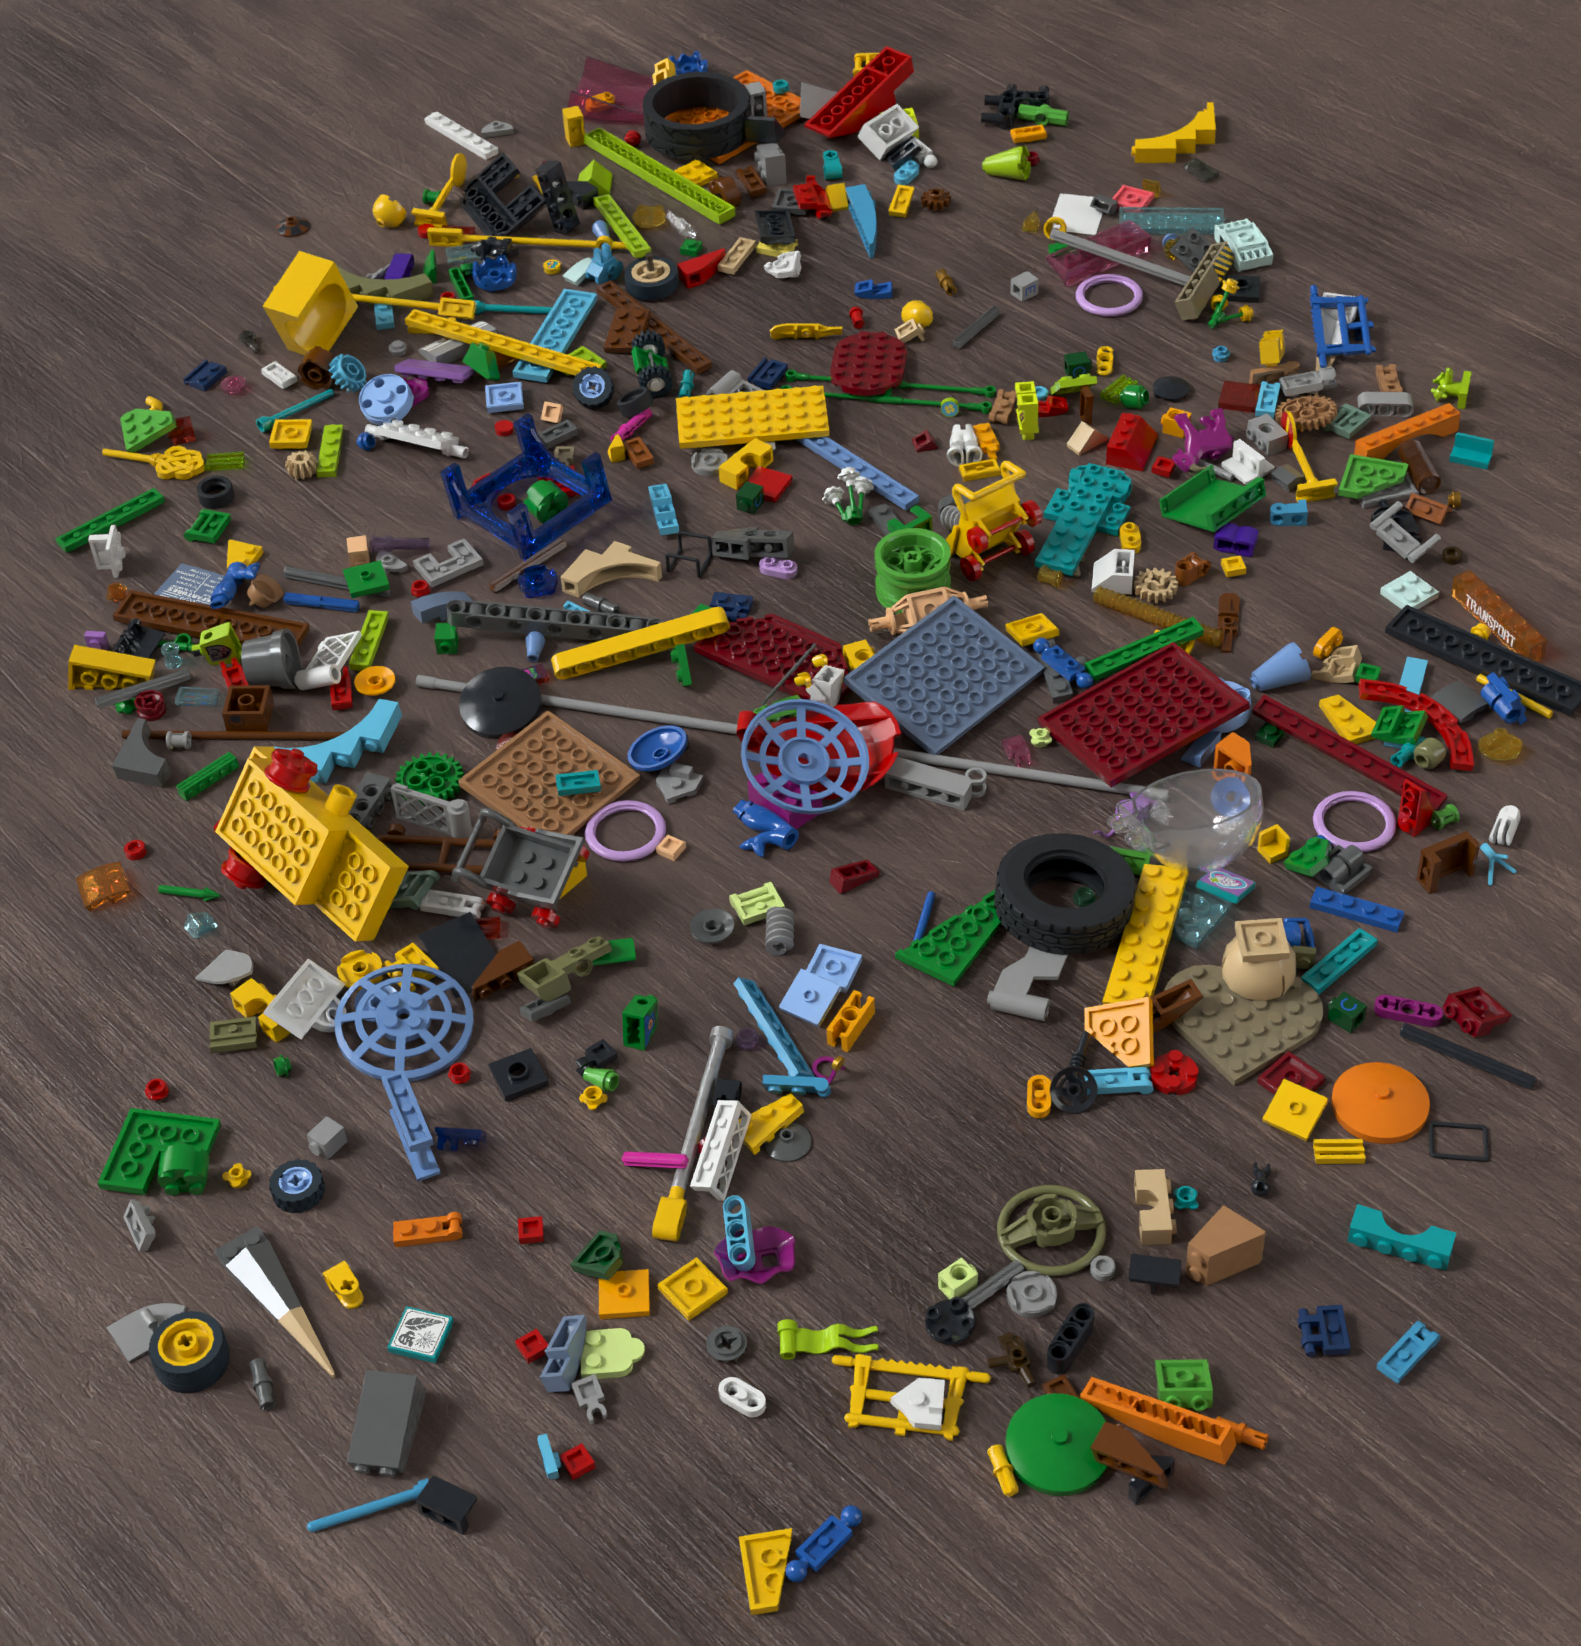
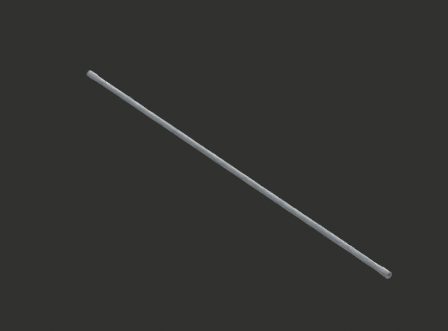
[416,675,1168,801]

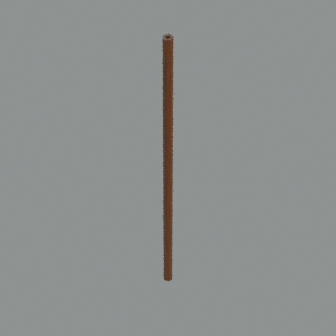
[122,730,346,740]

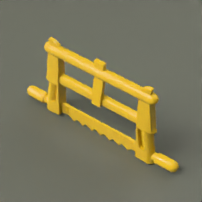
[832,1354,991,1441]

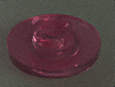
[221,376,246,393]

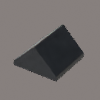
[744,116,786,143]

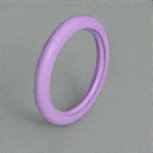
[1075,274,1143,317]
[1313,791,1397,853]
[585,800,667,862]

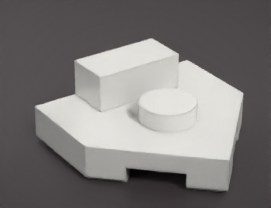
[764,251,801,279]
[891,1378,945,1430]

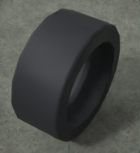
[617,387,654,417]
[196,475,235,509]

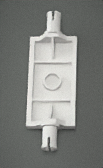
[365,420,469,459]

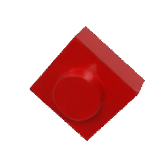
[1151,456,1176,478]
[518,1216,544,1244]
[515,1328,548,1364]
[559,1443,596,1480]

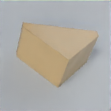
[1067,421,1108,455]

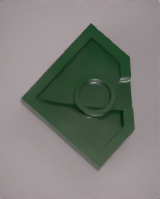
[570,1230,623,1281]

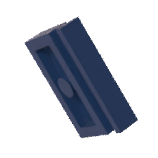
[747,357,788,390]
[183,359,227,392]

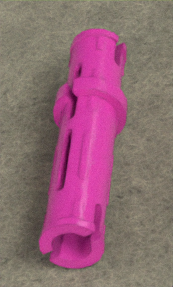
[610,408,653,442]

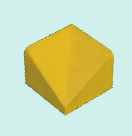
[607,434,626,463]

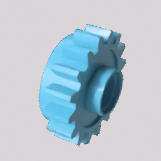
[329,354,367,393]

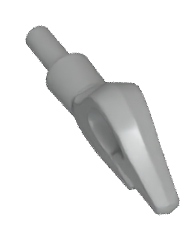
[366,264,390,279]

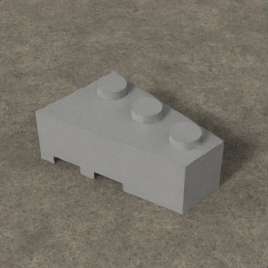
[754,143,787,187]

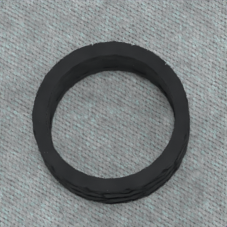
[642,72,751,160]

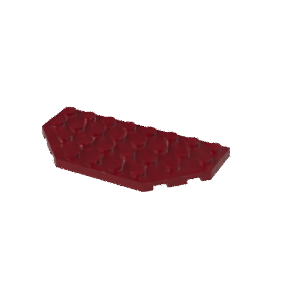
[693,614,851,703]

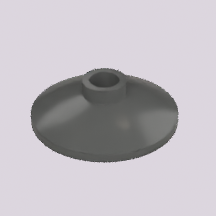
[690,908,735,944]
[764,1123,811,1162]

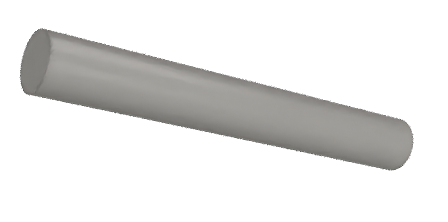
[1185,452,1234,481]

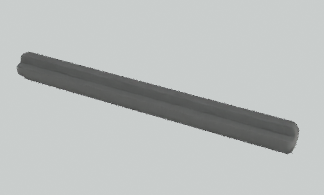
[283,566,392,598]

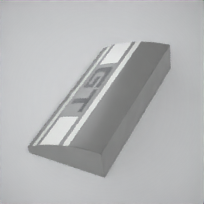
[418,321,497,364]

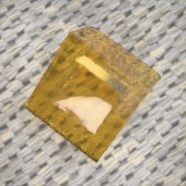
[1142,179,1162,198]

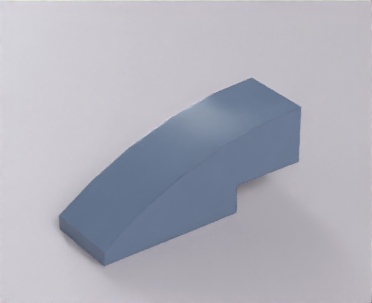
[411,591,473,624]
[540,1315,587,1392]

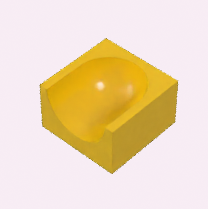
[263,251,358,355]

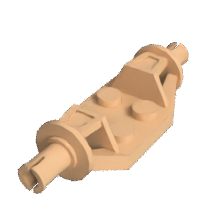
[868,587,988,635]

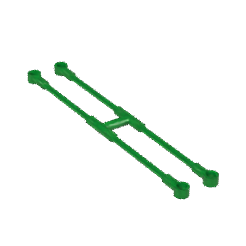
[781,370,996,414]

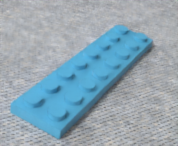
[513,289,598,383]

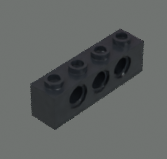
[535,160,580,234]

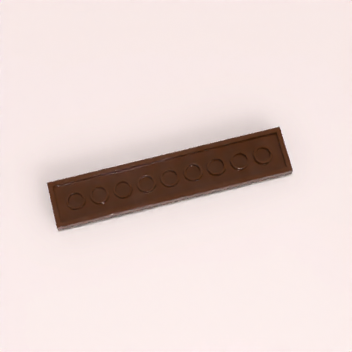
[112,590,310,647]

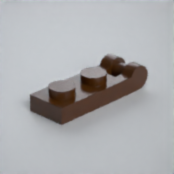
[735,166,767,197]

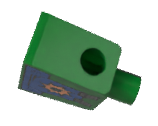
[622,995,658,1051]

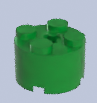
[524,480,570,526]
[157,1144,209,1196]

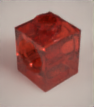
[167,415,196,445]

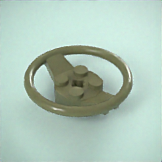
[997,1185,1106,1276]

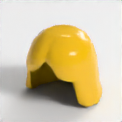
[901,300,933,328]

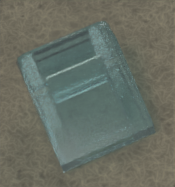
[184,912,217,939]

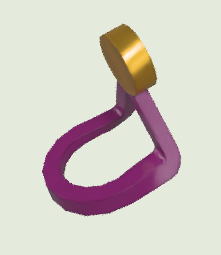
[812,1056,846,1084]

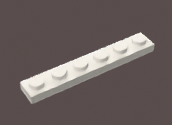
[424,112,498,160]

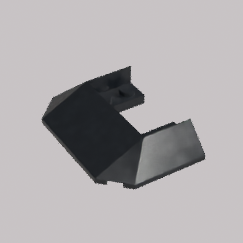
[459,152,547,237]

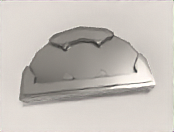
[481,121,514,138]
[376,548,409,574]

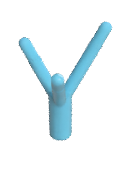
[1480,843,1517,886]

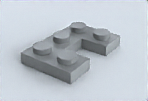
[413,538,484,587]

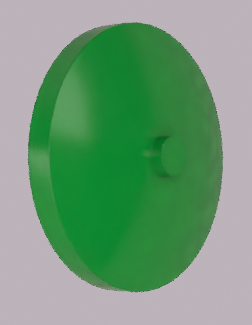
[1006,1393,1108,1496]

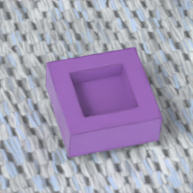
[84,631,110,651]

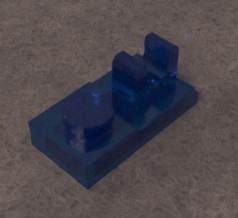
[434,1127,487,1151]

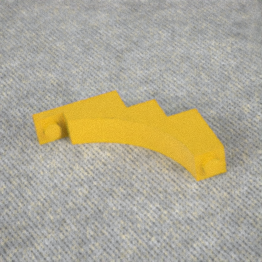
[1131,102,1216,163]

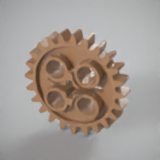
[1275,394,1337,432]

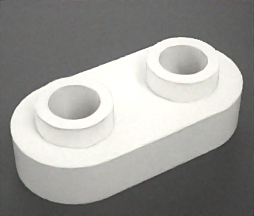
[719,1377,766,1417]

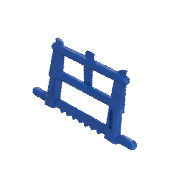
[1310,285,1376,368]

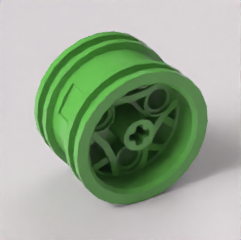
[875,528,951,614]

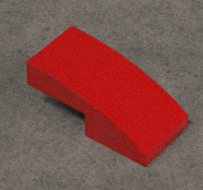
[1038,396,1068,417]

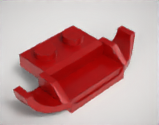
[793,175,833,219]

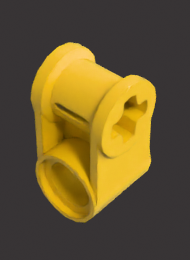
[322,1260,364,1309]

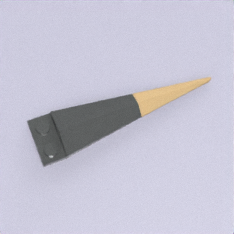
[214,1226,335,1378]

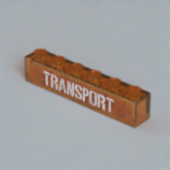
[1451,570,1548,662]

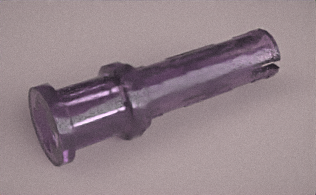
[370,535,430,553]

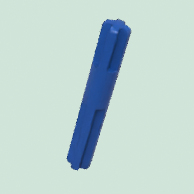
[284,592,360,612]

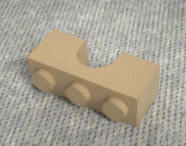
[1134,1169,1176,1245]

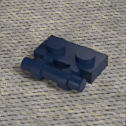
[710,592,753,622]
[1297,1305,1351,1357]

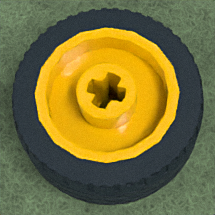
[149,1311,230,1393]

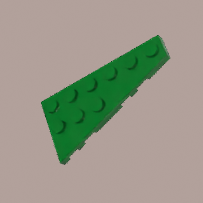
[895,890,1002,987]

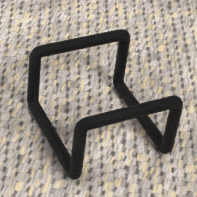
[665,531,713,578]

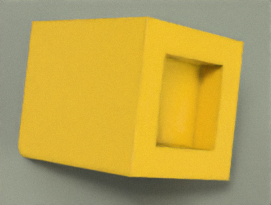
[1257,824,1290,864]

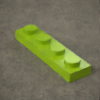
[316,424,344,478]
[349,610,389,671]

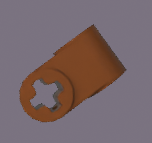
[1174,552,1211,586]

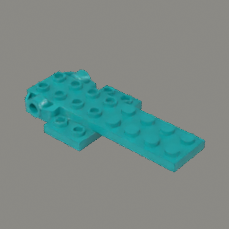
[1035,463,1132,576]

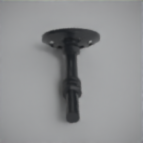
[1050,1032,1098,1113]

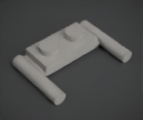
[1370,501,1441,563]

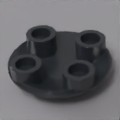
[1153,376,1190,403]
[925,1297,976,1345]

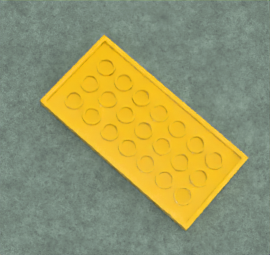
[676,386,830,449]

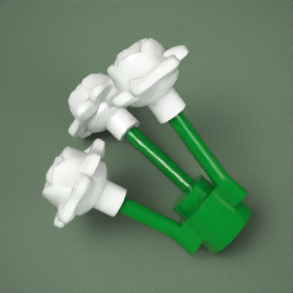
[822,467,874,525]

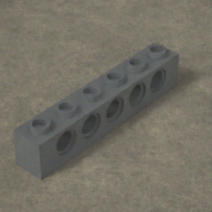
[349,772,392,829]

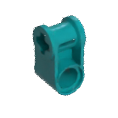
[823,150,842,180]

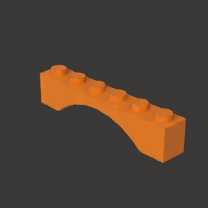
[1354,403,1461,460]

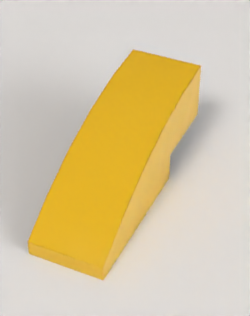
[652,58,676,86]

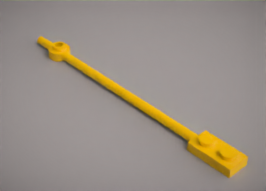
[427,227,627,251]
[273,286,476,320]

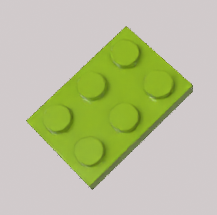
[1050,374,1097,395]

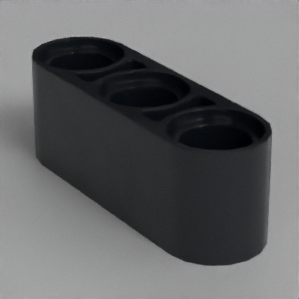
[1047,1303,1095,1375]

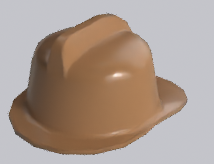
[247,574,283,608]

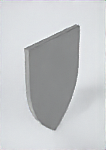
[195,950,253,987]
[107,1303,186,1363]

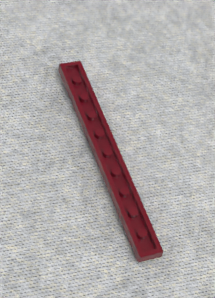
[1252,694,1447,811]

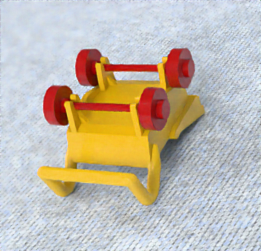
[945,461,1042,582]

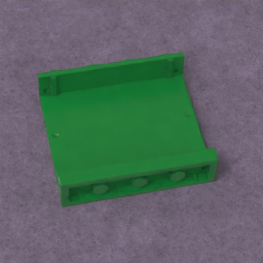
[1159,464,1267,532]

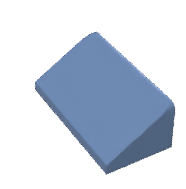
[1181,731,1221,768]

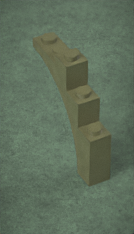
[335,263,434,310]

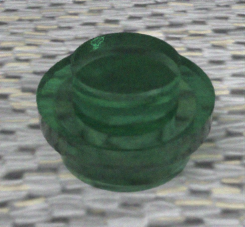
[1073,887,1095,907]

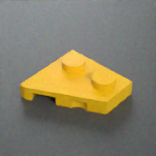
[227,540,264,570]

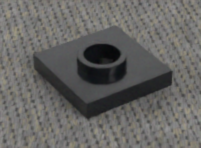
[1223,275,1261,303]
[488,1048,549,1102]

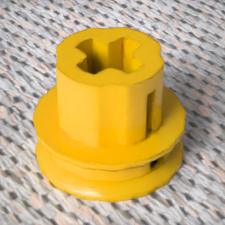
[1043,217,1067,240]

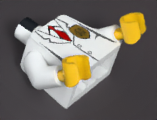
[794,654,845,707]

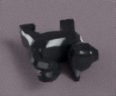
[471,237,519,261]

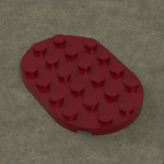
[830,331,907,396]

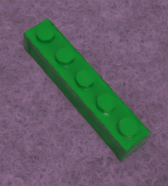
[448,267,474,301]
[176,752,239,801]

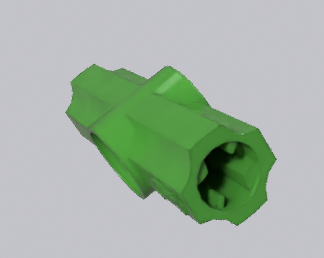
[1018,104,1069,126]

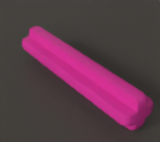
[622,1151,689,1168]

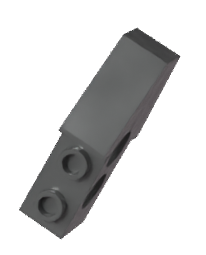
[712,527,795,560]

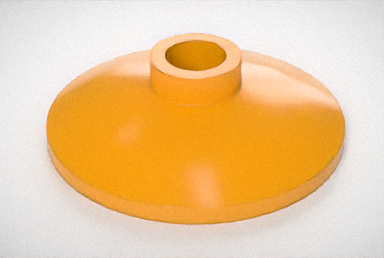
[354,666,395,696]

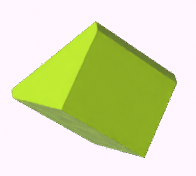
[578,160,613,195]

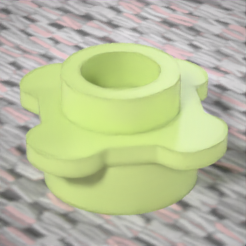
[1029,728,1052,748]

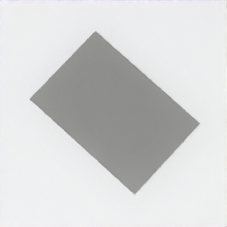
[800,82,838,119]

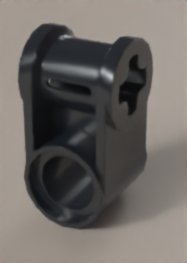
[712,1078,742,1114]

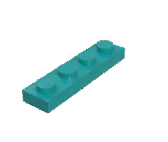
[1301,928,1378,995]

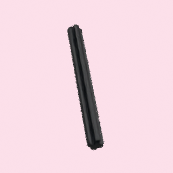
[1400,1023,1536,1089]

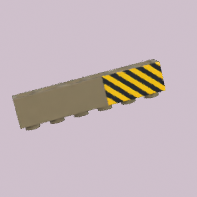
[1174,241,1235,321]

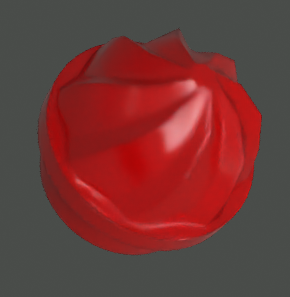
[624,130,641,147]

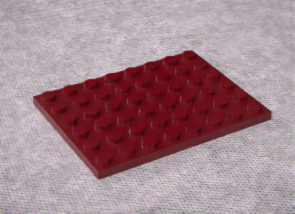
[1037,642,1250,788]

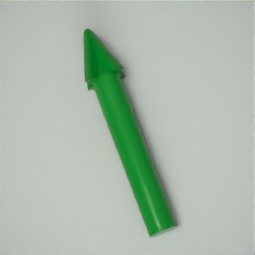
[158,885,221,901]

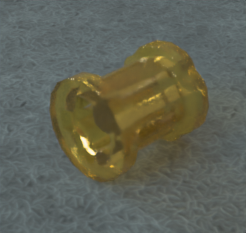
[1037,565,1063,588]

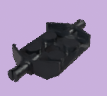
[1370,499,1423,561]

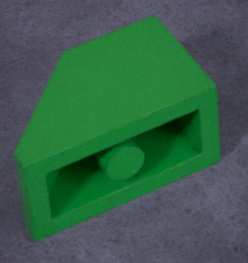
[463,342,500,381]

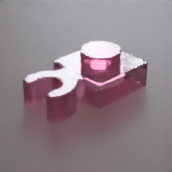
[1002,735,1031,767]

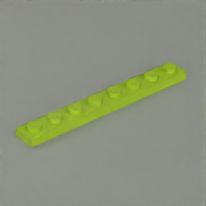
[593,194,651,259]

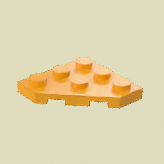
[1085,997,1154,1068]

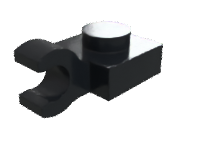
[576,1039,618,1077]

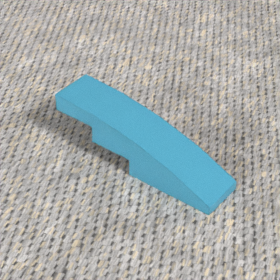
[648,484,679,536]

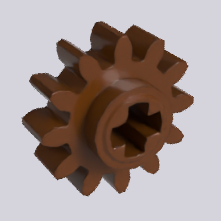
[921,187,951,211]

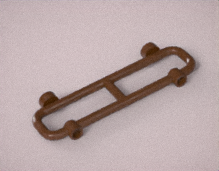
[375,823,501,874]

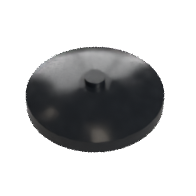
[459,667,542,739]

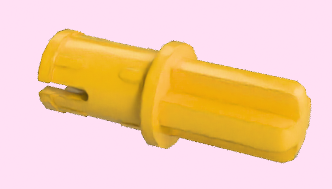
[987,1445,1019,1497]

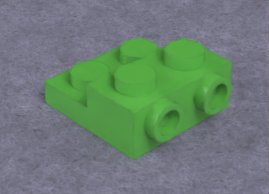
[1155,1359,1213,1411]

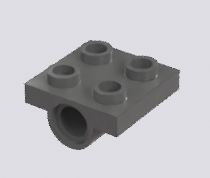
[1314,844,1373,894]

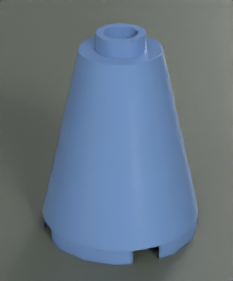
[1250,642,1311,691]

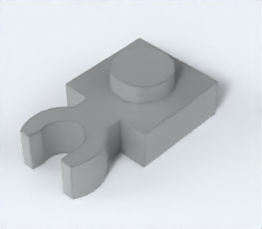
[571,1374,607,1424]

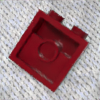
[1442,986,1512,1038]

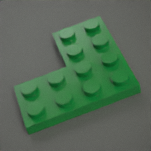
[97,1108,221,1195]

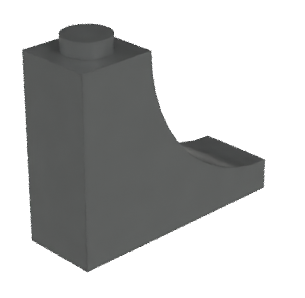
[112,718,171,788]

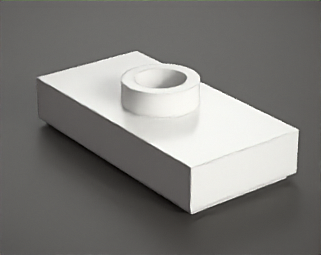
[261,361,298,389]

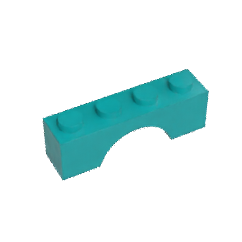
[1347,1204,1456,1271]

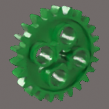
[395,752,464,806]

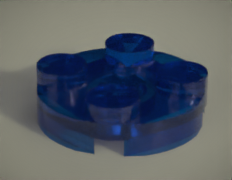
[518,565,558,599]

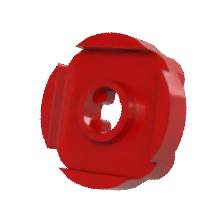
[1150,1050,1199,1095]

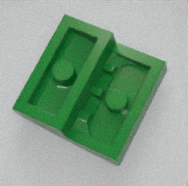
[1371,705,1428,744]

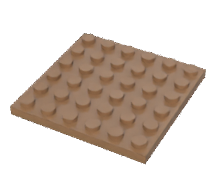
[459,711,640,835]

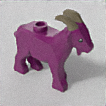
[1172,408,1235,477]

